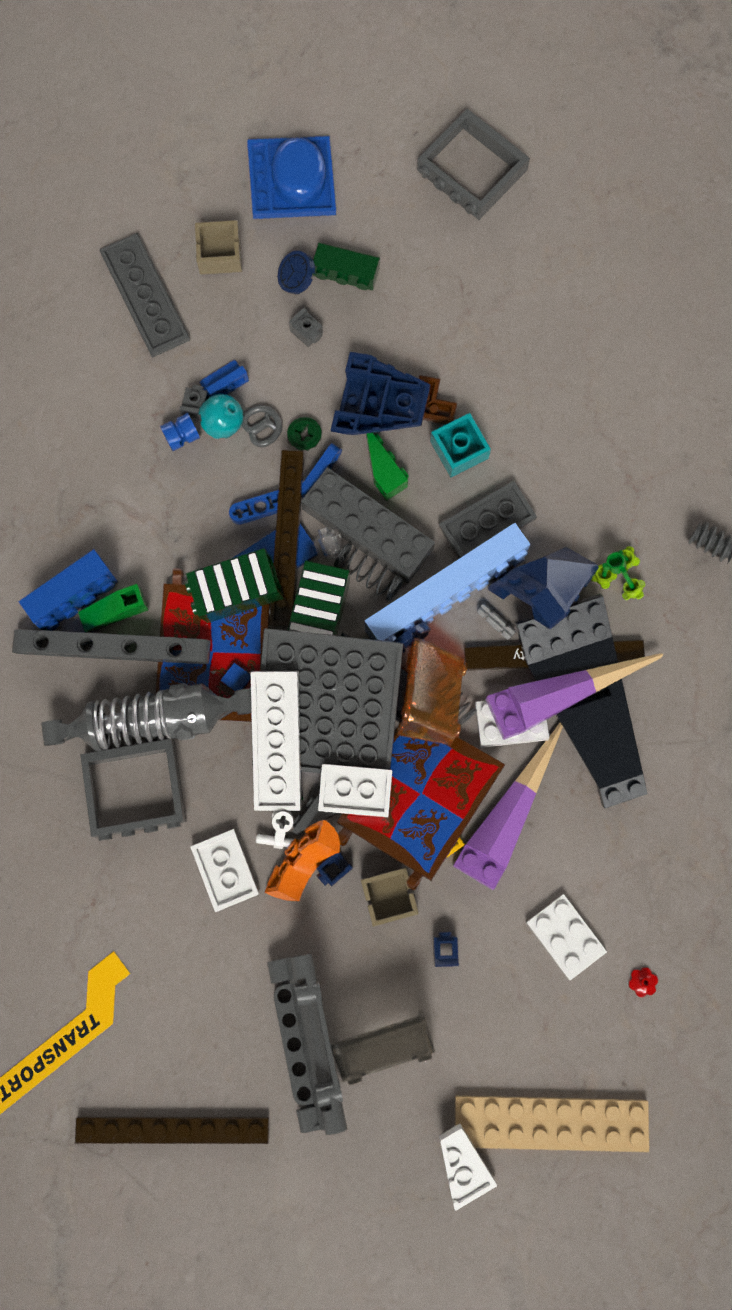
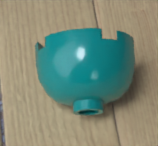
[199,394,243,439]

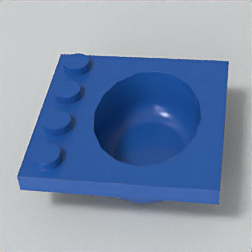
[247,136,336,219]

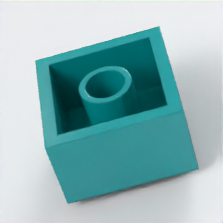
[430,413,491,478]

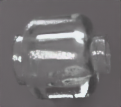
[313,526,345,561]

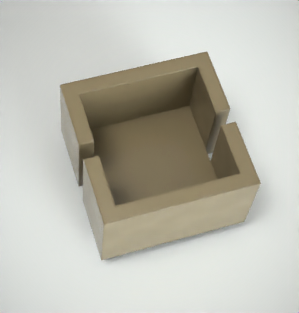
[195,220,242,275]
[361,868,419,927]

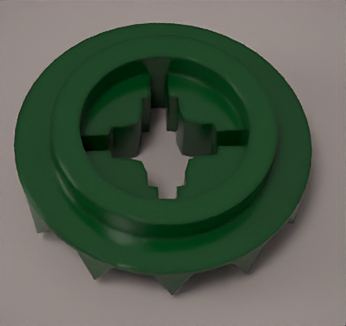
[287,417,322,451]

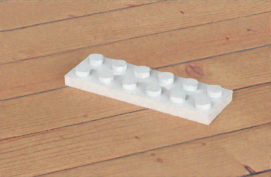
[251,671,302,811]

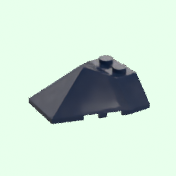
[331,352,430,435]
[488,547,599,629]

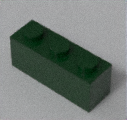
[312,243,380,291]

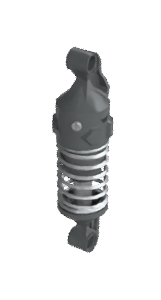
[41,683,252,751]

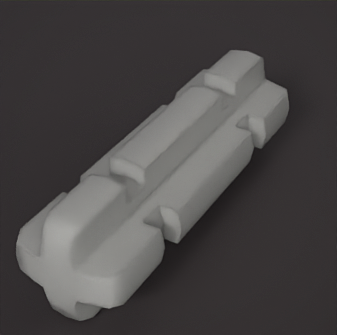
[477,603,516,640]

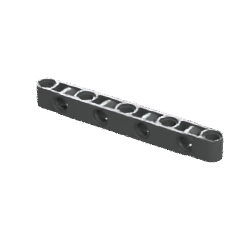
[12,629,211,664]

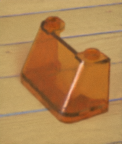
[397,638,467,745]

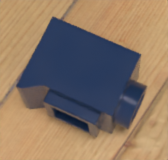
[316,852,353,887]
[433,932,459,967]

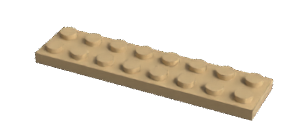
[455,1095,649,1152]

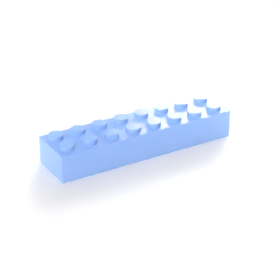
[364,523,530,642]

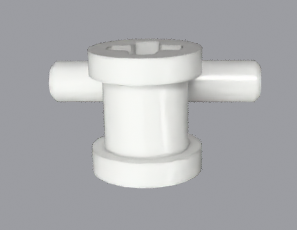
[255,811,294,849]

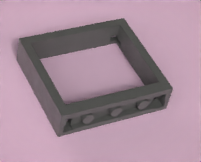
[417,109,530,220]
[80,739,187,841]

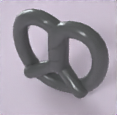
[242,406,282,448]

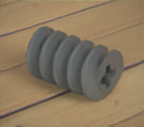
[688,521,732,564]

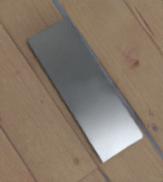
[99,233,190,358]

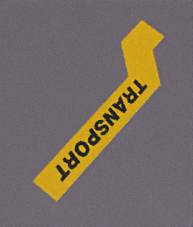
[0,951,130,1114]

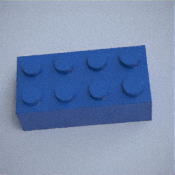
[18,549,118,631]

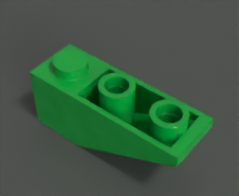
[366,433,409,501]
[78,584,149,633]

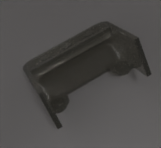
[331,1010,436,1085]

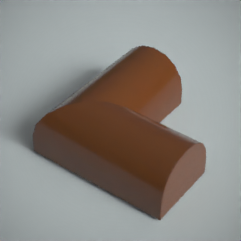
[418,375,457,424]

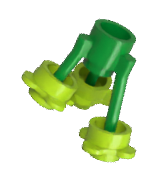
[591,546,646,600]

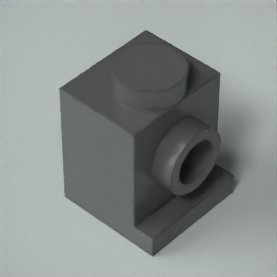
[289,307,323,347]
[180,385,209,421]

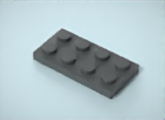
[439,481,537,559]

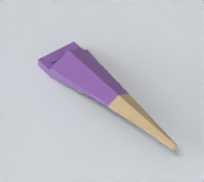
[486,653,663,740]
[453,723,563,890]

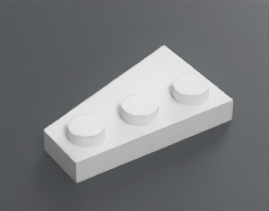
[439,1124,497,1211]

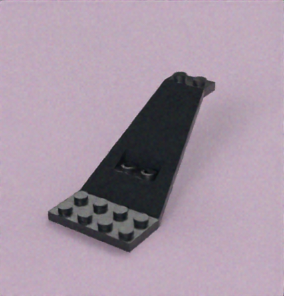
[515,594,648,809]

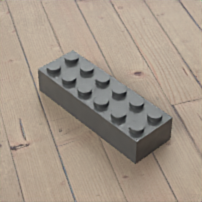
[301,467,435,584]

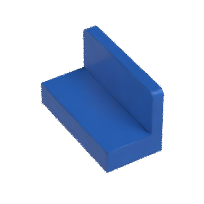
[200,360,249,398]

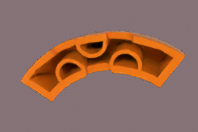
[264,820,340,901]

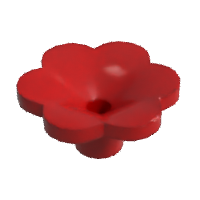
[628,967,658,997]

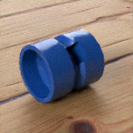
[160,413,200,451]

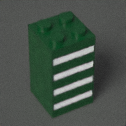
[185,548,284,623]
[288,561,350,636]

